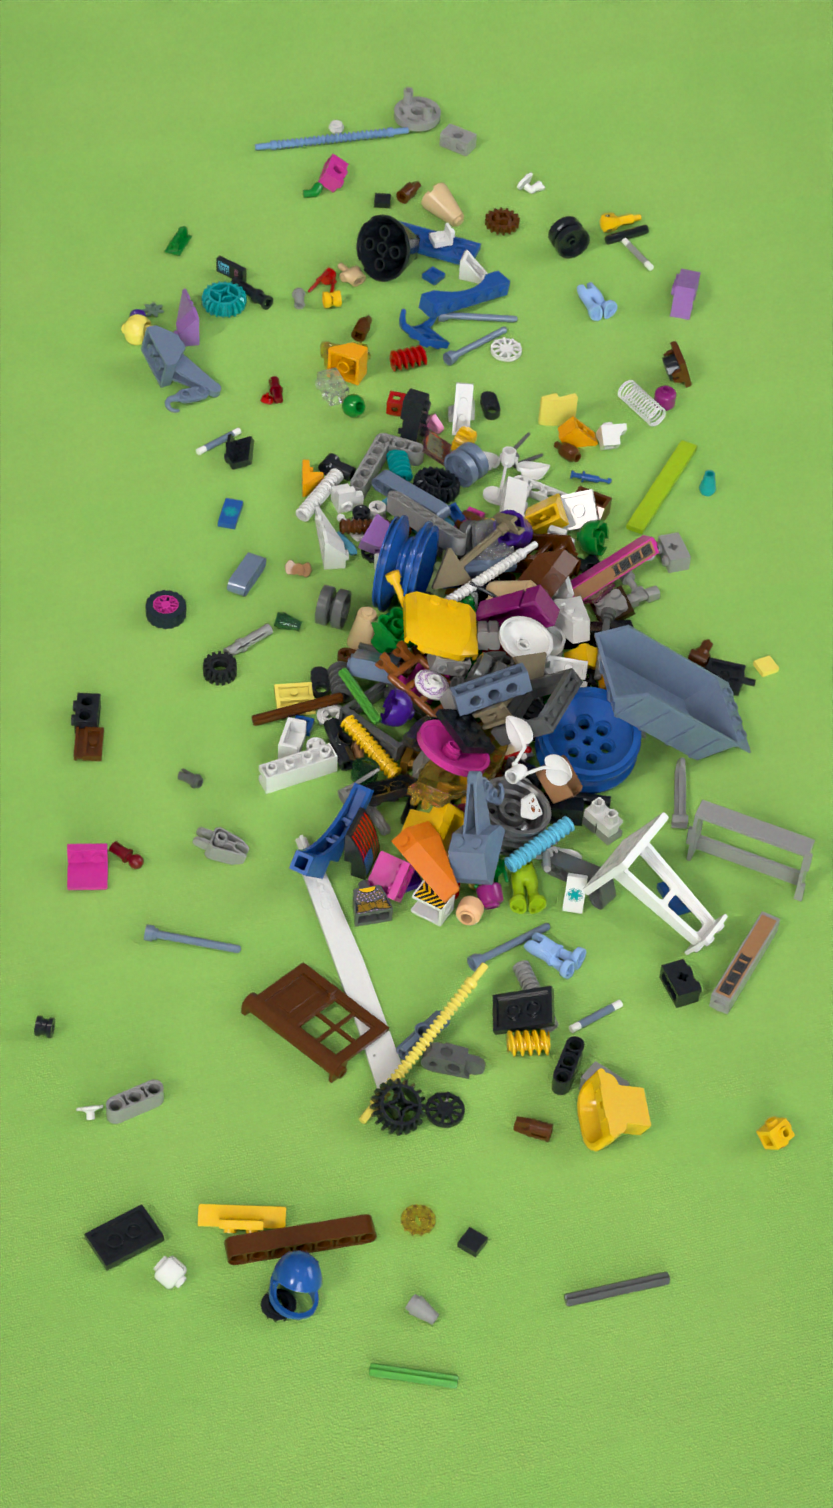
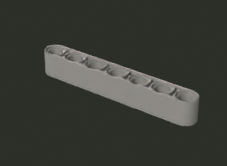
[386,491,467,555]

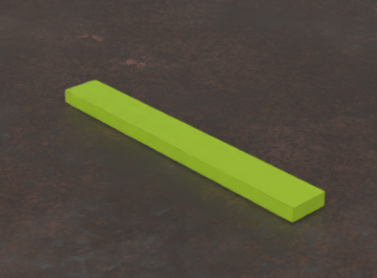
[626,440,697,535]

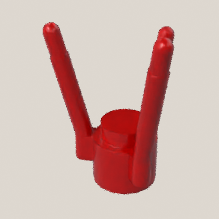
[308,267,337,293]

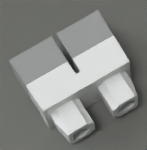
[582,797,623,845]

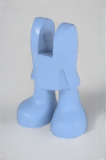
[524,932,586,979]

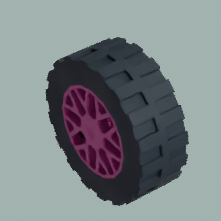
[145,590,186,629]

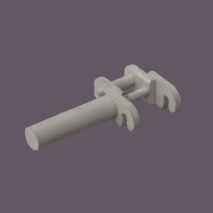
[536,841,558,872]

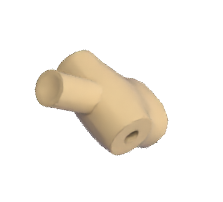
[337,262,366,287]

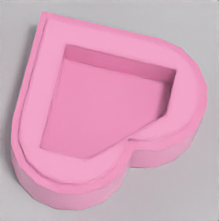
[427,414,444,434]

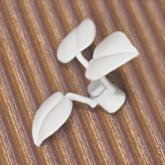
[483,446,550,506]
[505,715,572,786]

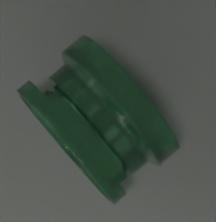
[350,757,379,785]

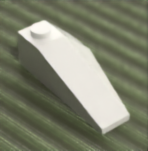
[315,506,349,570]

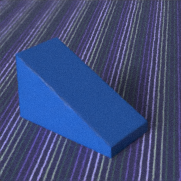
[449,502,466,523]

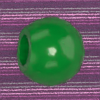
[342,394,366,418]

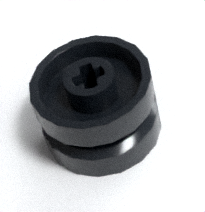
[548,216,590,259]

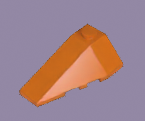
[392,821,460,903]

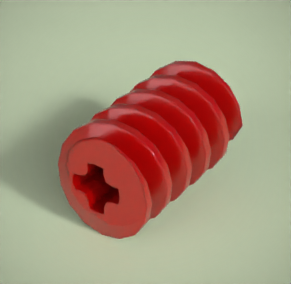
[390,345,427,372]

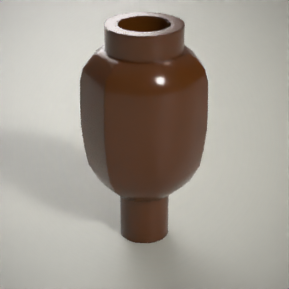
[554,441,581,462]

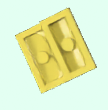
[538,393,578,426]
[274,682,316,716]

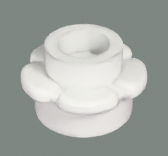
[329,120,344,134]

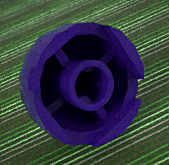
[380,688,415,727]

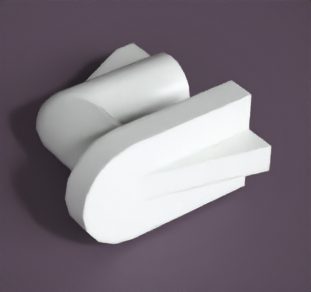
[517,172,545,194]

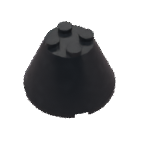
[356,215,420,282]

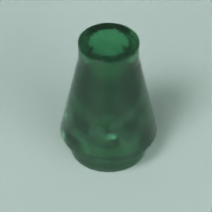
[274,612,302,632]

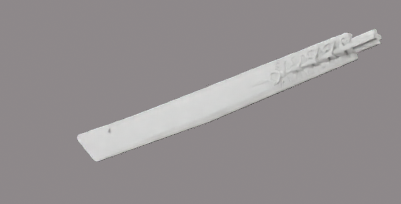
[295,835,402,1089]

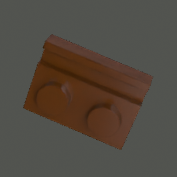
[73,727,104,761]

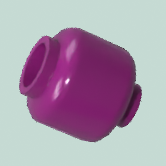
[654,385,677,411]
[476,881,504,910]

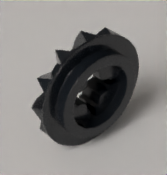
[261,1289,297,1322]

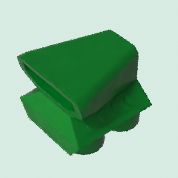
[371,607,414,654]

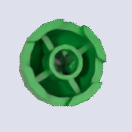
[577,520,609,556]

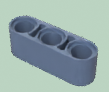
[227,552,267,597]

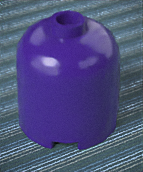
[491,510,533,550]

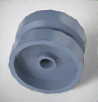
[444,442,489,488]

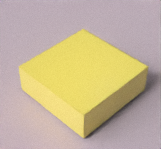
[753,655,779,677]

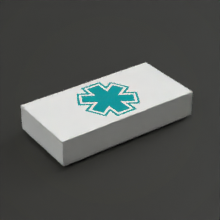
[562,873,588,914]

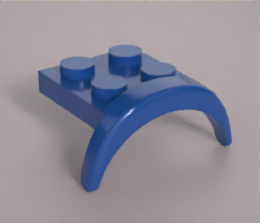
[399,308,450,349]

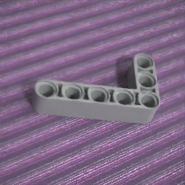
[350,433,424,498]

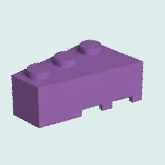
[670,269,701,320]

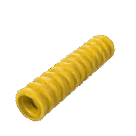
[340,715,402,778]

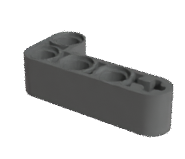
[541,850,616,910]

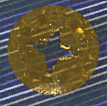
[401,1204,436,1237]

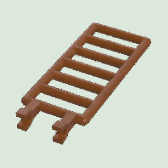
[375,640,497,744]

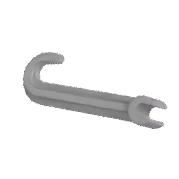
[671,757,688,829]

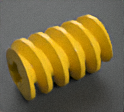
[507,1029,550,1057]

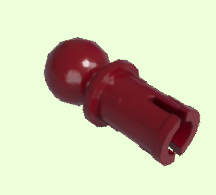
[109,841,144,869]

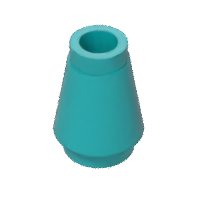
[699,470,716,496]

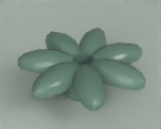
[142,302,164,317]

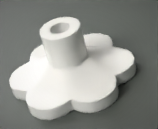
[76,1105,103,1120]

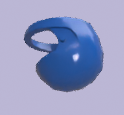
[268,1251,322,1320]

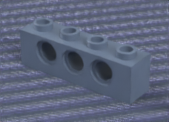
[450,663,533,716]

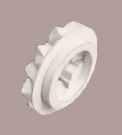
[317,704,342,725]

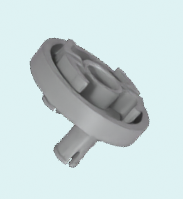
[394,87,441,131]

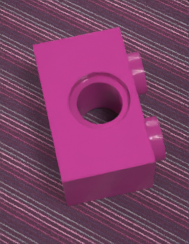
[318,154,348,193]

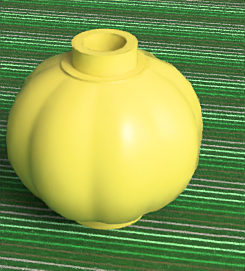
[121,314,153,345]

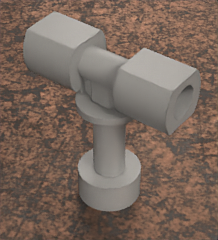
[620,570,660,608]

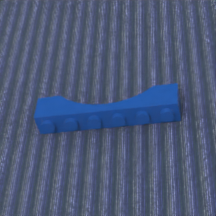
[419,271,510,318]

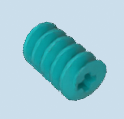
[386,449,413,482]

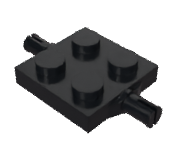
[704,657,756,696]

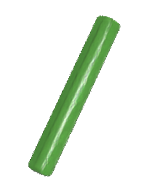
[338,668,382,725]
[369,1363,459,1389]

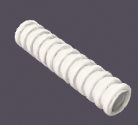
[296,468,344,522]

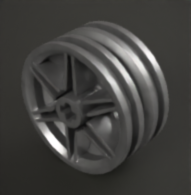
[487,776,551,856]

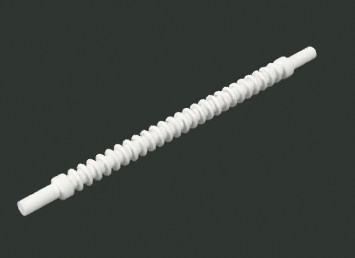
[445,541,538,602]

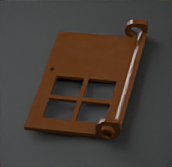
[241,962,390,1083]

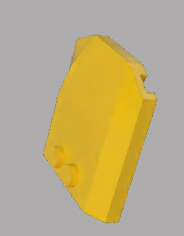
[403,591,478,661]

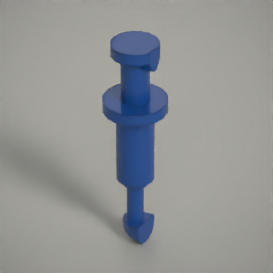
[570,470,612,484]

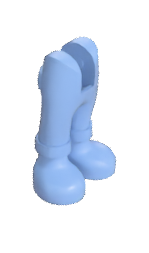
[577,282,618,321]

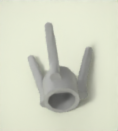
[338,768,380,804]

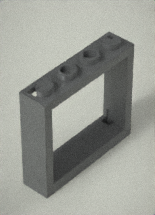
[491,668,583,746]
[339,682,430,762]

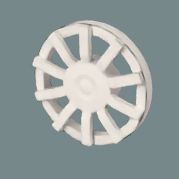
[490,337,522,362]

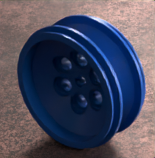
[372,515,439,612]
[535,687,642,794]

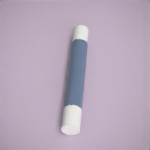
[196,427,242,455]
[569,1000,623,1033]

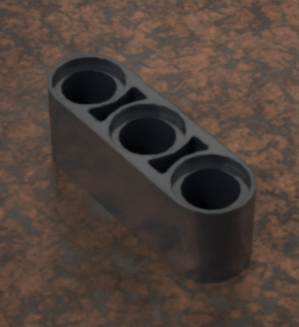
[551,1036,585,1096]

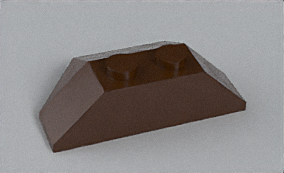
[518,549,579,598]

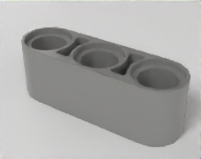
[106,1080,164,1124]

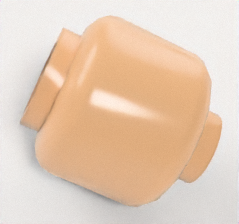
[456,896,484,926]

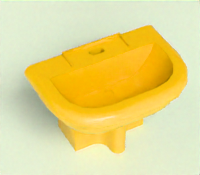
[401,801,465,863]
[577,1068,651,1151]

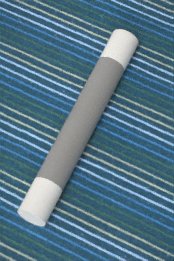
[622,238,654,271]

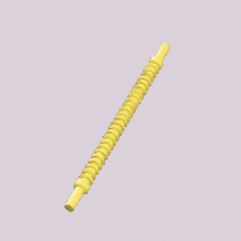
[359,962,488,1124]

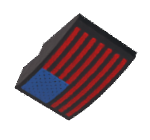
[344,807,380,880]

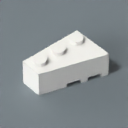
[554,596,590,644]

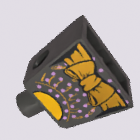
[353,880,393,927]

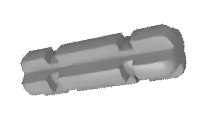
[366,805,391,836]

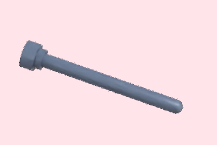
[438,312,518,322]
[443,327,507,366]
[467,923,550,972]
[144,924,241,953]

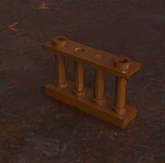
[496,533,576,573]

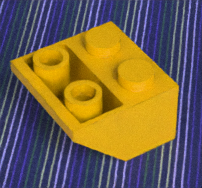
[525,493,569,534]

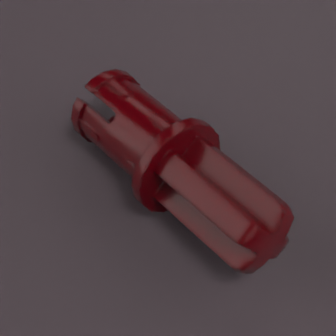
[268,376,283,404]

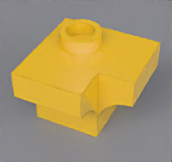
[564,643,598,670]

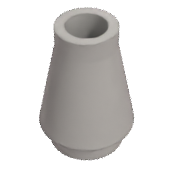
[405,1294,440,1325]

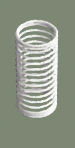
[618,380,666,426]

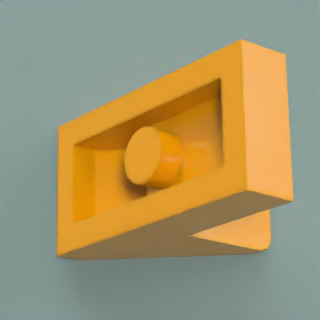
[302,459,324,497]

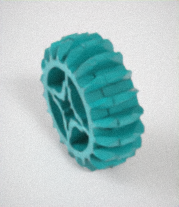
[202,281,247,318]

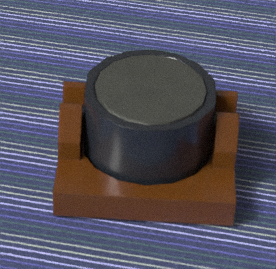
[662,341,692,388]

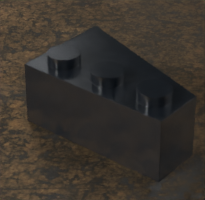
[397,388,431,443]

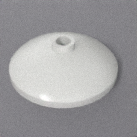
[499,616,553,659]

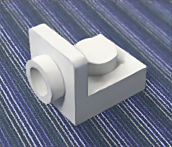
[429,223,455,248]

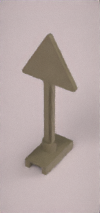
[431,512,525,589]
[473,652,547,730]

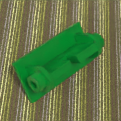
[165,226,192,256]

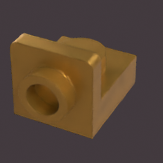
[400,745,422,774]

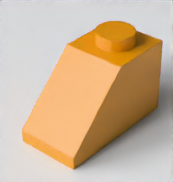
[558,416,598,447]

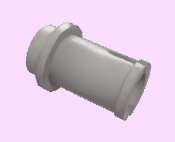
[292,288,305,309]

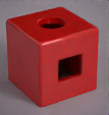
[386,391,406,417]

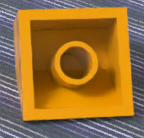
[327,342,368,385]

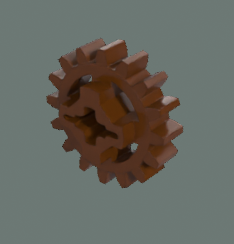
[485,207,520,235]

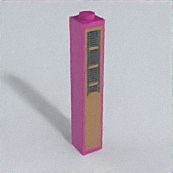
[570,535,659,601]

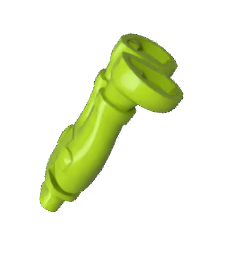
[509,860,547,914]

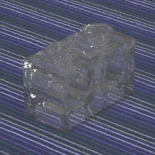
[315,367,349,406]

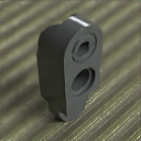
[421,1042,486,1079]

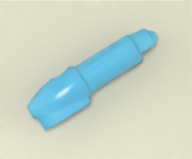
[337,531,357,556]

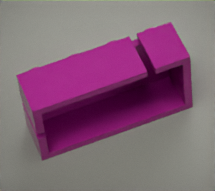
[476,585,560,628]

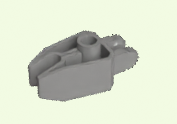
[192,827,250,865]

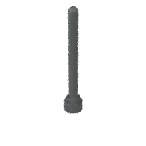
[594,607,616,681]

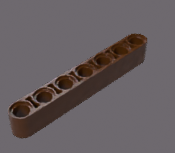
[224,1214,377,1265]

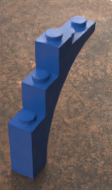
[289,783,374,879]

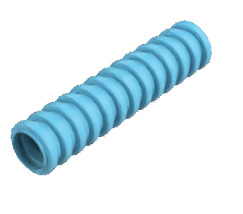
[504,816,575,872]

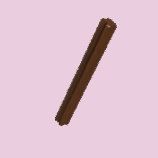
[251,692,343,726]

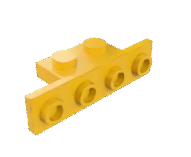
[198,1204,286,1234]

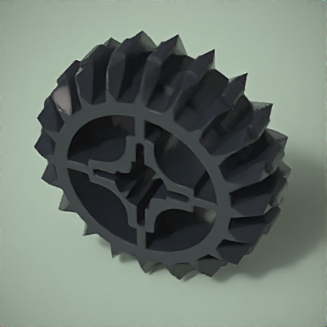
[413,466,461,504]
[370,1078,427,1136]

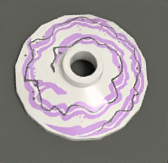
[414,670,449,700]

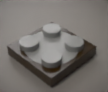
[589,585,635,621]

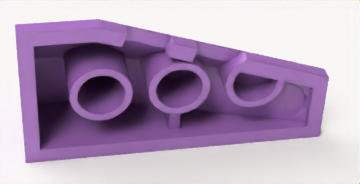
[173,289,199,347]

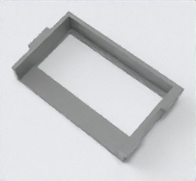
[686,800,815,901]

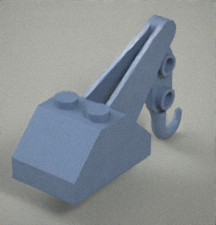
[141,325,221,413]
[448,771,505,885]

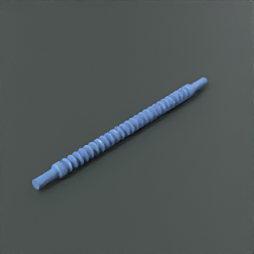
[255,127,409,150]

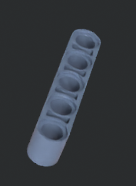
[372,470,451,520]

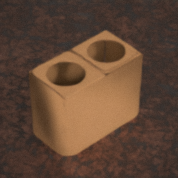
[535,755,582,804]

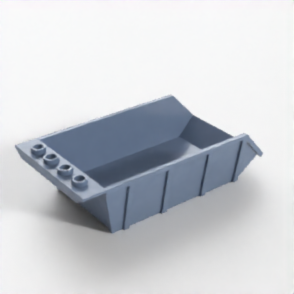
[594,625,751,760]

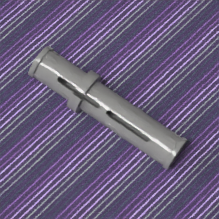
[223,624,273,656]

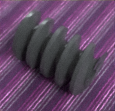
[328,661,355,703]

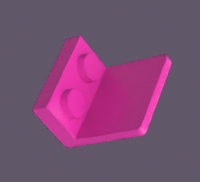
[67,843,108,890]
[368,851,415,903]

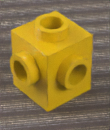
[756,1116,795,1150]

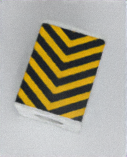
[411,880,455,927]

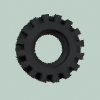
[203,651,237,686]

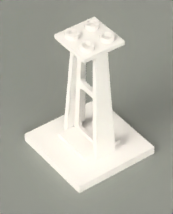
[582,812,728,955]

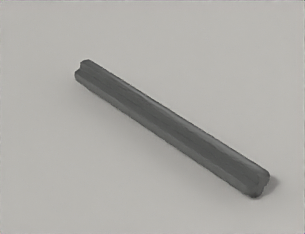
[564,1271,670,1306]

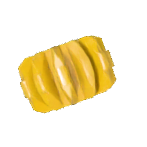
[451,426,477,451]

